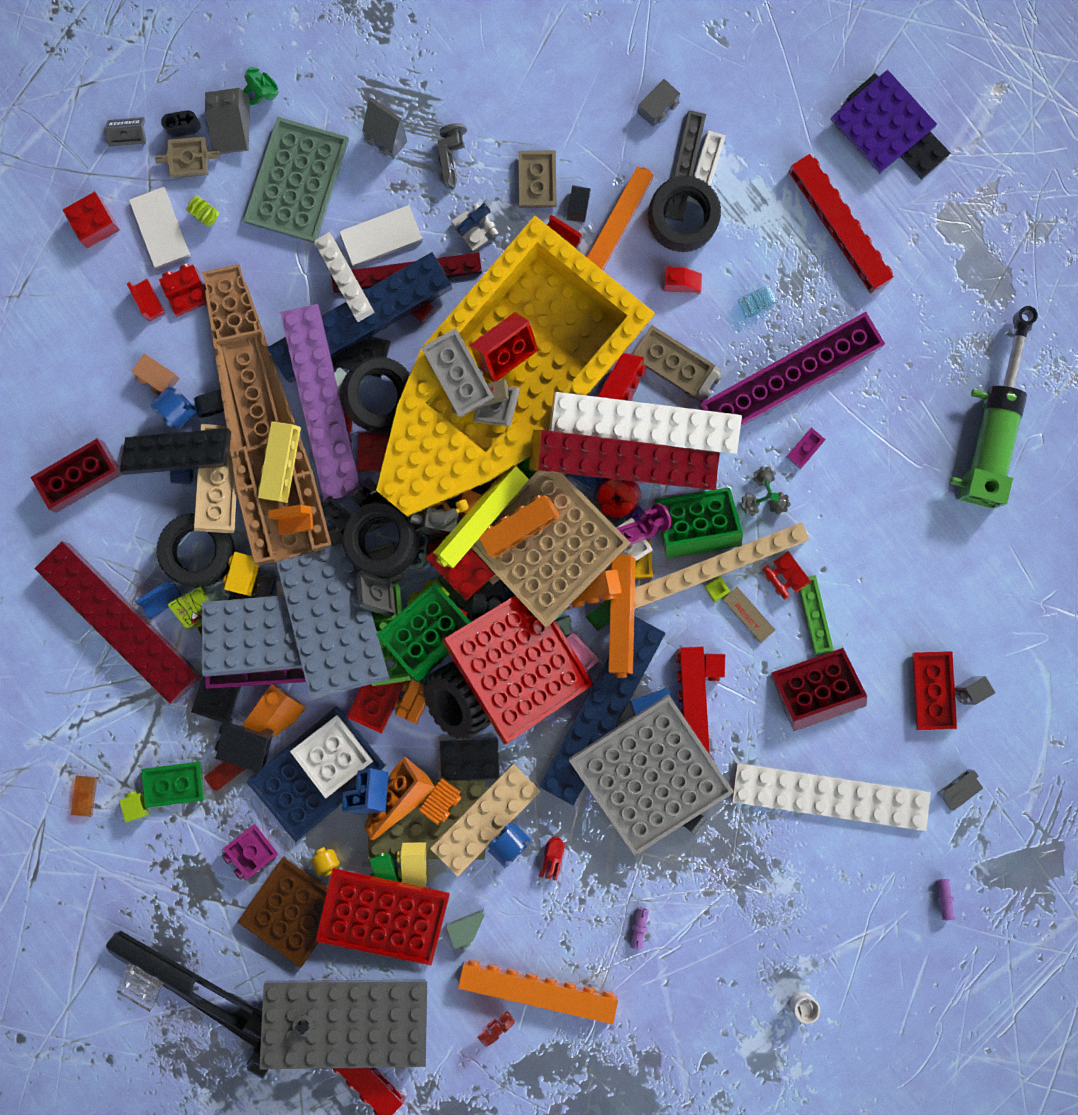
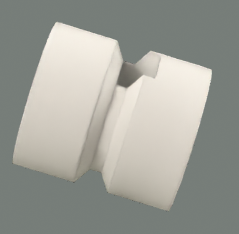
[790,991,821,1024]

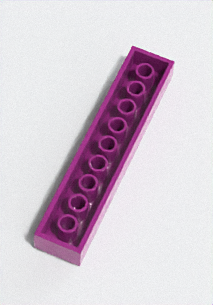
[698,312,885,427]

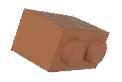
[131,354,180,395]

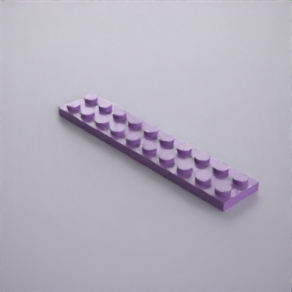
[280,304,361,501]

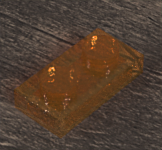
[71,775,97,817]

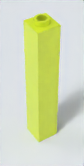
[433,466,529,568]

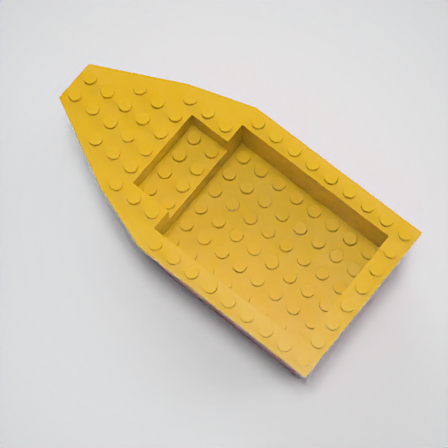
[376,216,656,517]

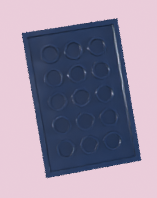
[247,706,386,842]

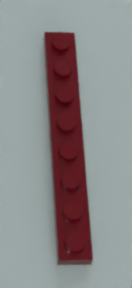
[331,252,482,293]

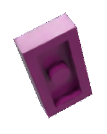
[786,427,826,469]

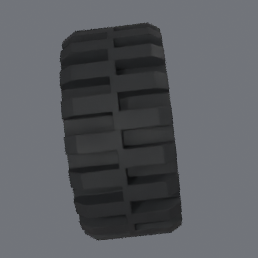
[423,661,491,740]

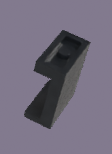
[215,718,274,773]

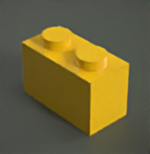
[223,552,260,596]

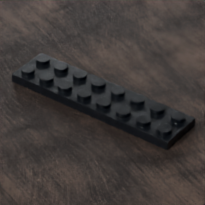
[191,571,277,723]

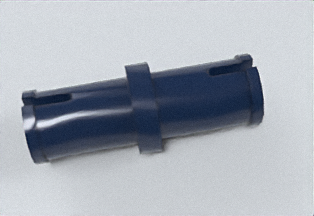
[455,203,491,236]

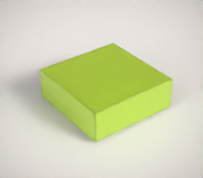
[704,576,731,602]

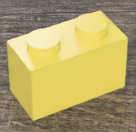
[397,843,427,887]

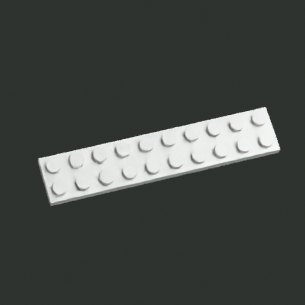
[549,392,742,454]
[732,763,931,831]

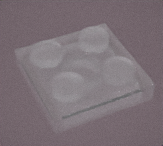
[117,963,163,1012]

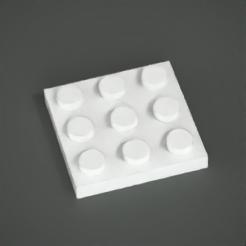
[290,715,373,798]

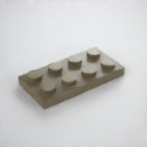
[632,325,715,398]

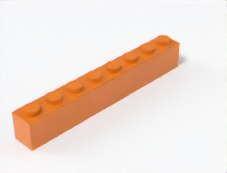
[458,959,618,1024]

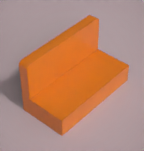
[268,504,313,535]

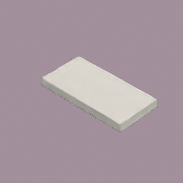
[129,187,191,269]
[340,205,423,267]

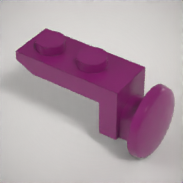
[617,504,671,546]

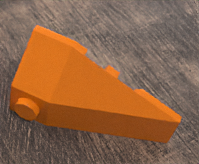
[242,684,307,738]
[364,756,435,840]

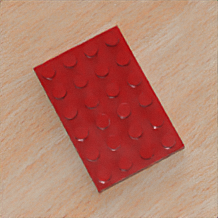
[315,868,450,966]

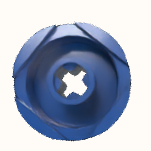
[150,385,197,429]
[487,823,532,868]

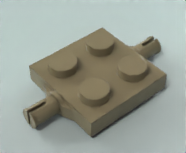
[155,137,220,178]

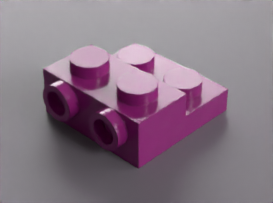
[221,824,279,881]

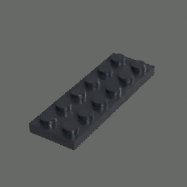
[846,73,951,180]
[120,428,232,475]

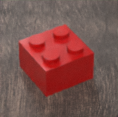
[62,191,120,248]

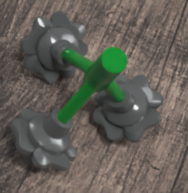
[741,466,791,516]

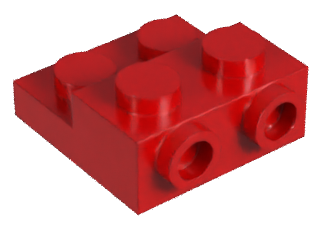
[158,264,207,317]

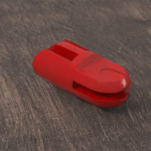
[538,837,565,881]

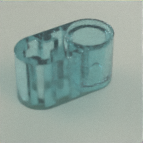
[738,285,778,318]

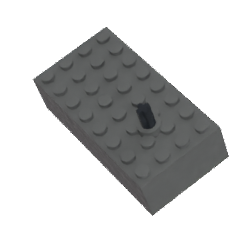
[260,979,427,1069]

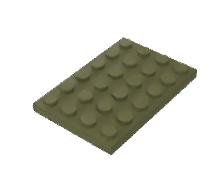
[368,780,486,860]

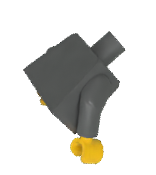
[408,499,469,538]

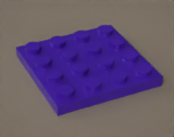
[830,69,937,174]

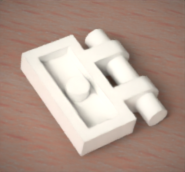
[452,204,499,253]

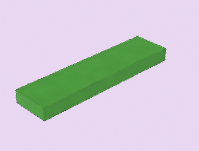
[799,575,834,654]

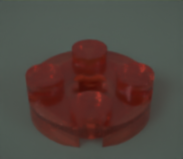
[477,1010,515,1047]

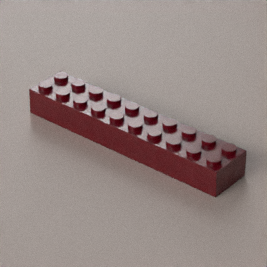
[529,430,720,490]
[34,541,203,704]

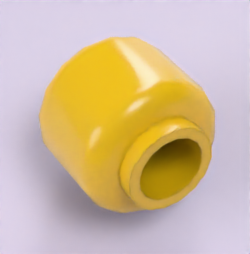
[311,847,340,878]

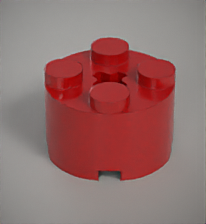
[598,479,641,517]

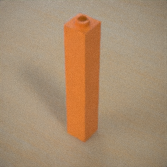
[587,166,654,271]
[609,555,636,678]

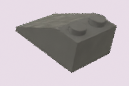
[205,88,250,154]
[362,97,407,158]

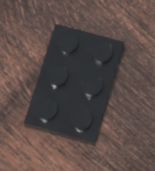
[440,739,499,780]

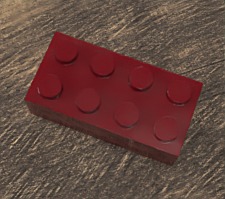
[30,438,123,513]

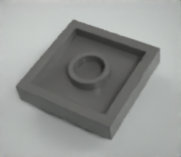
[356,571,395,617]

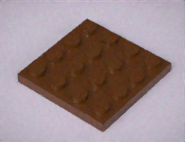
[237,856,328,968]

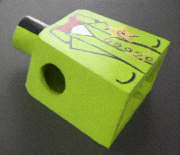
[168,587,210,636]

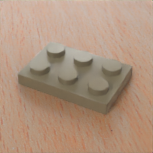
[518,150,557,208]

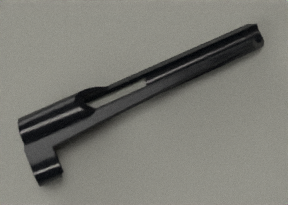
[106,931,268,1079]

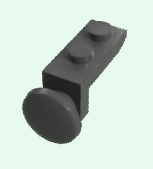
[437,123,467,189]

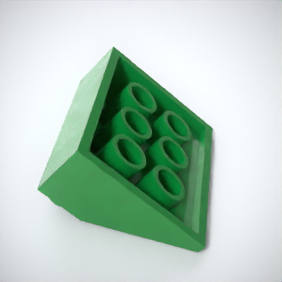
[655,487,743,559]
[376,582,471,682]

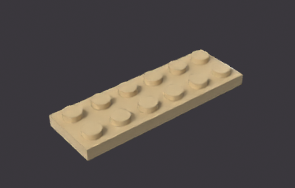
[194,424,237,533]
[430,763,540,877]

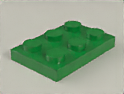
[141,761,205,808]

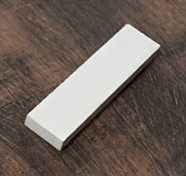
[687,130,726,206]

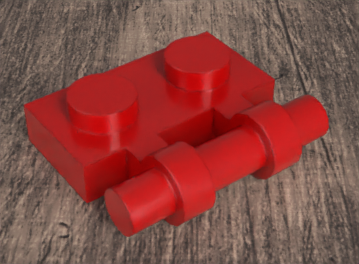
[762,551,811,601]

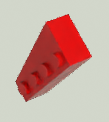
[598,353,646,401]

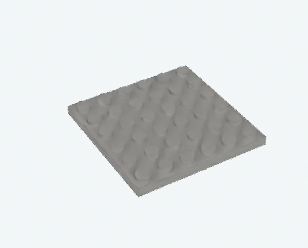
[569,694,734,856]

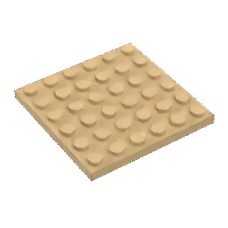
[471,471,630,627]

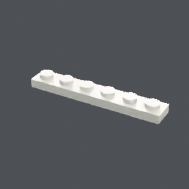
[314,232,375,322]

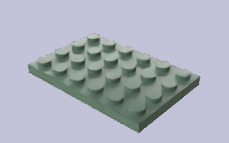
[243,117,349,243]

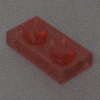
[204,762,246,792]

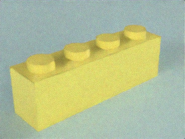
[258,421,301,503]

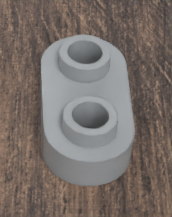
[695,366,723,401]

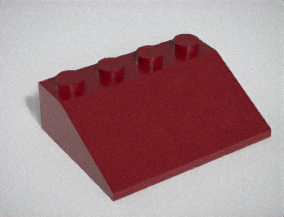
[771,648,867,732]

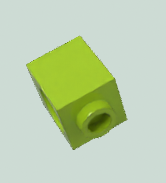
[119,791,150,823]

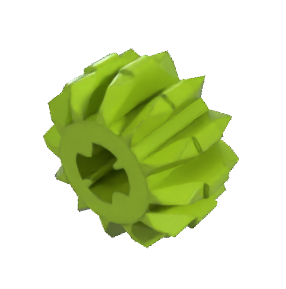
[186,196,219,226]

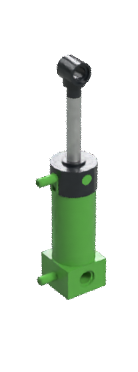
[950,306,1038,509]

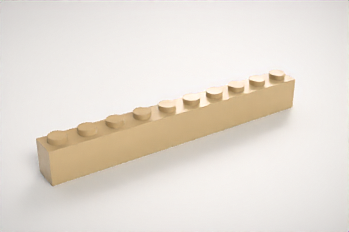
[634,522,809,610]

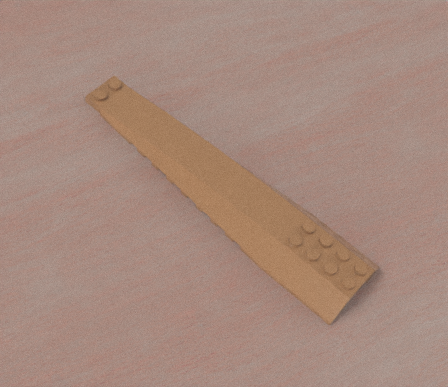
[202,264,331,564]

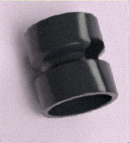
[349,477,383,508]
[472,593,502,618]

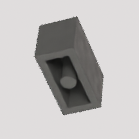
[637,79,680,127]
[955,676,996,705]

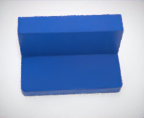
[135,580,182,619]

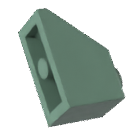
[446,909,485,950]

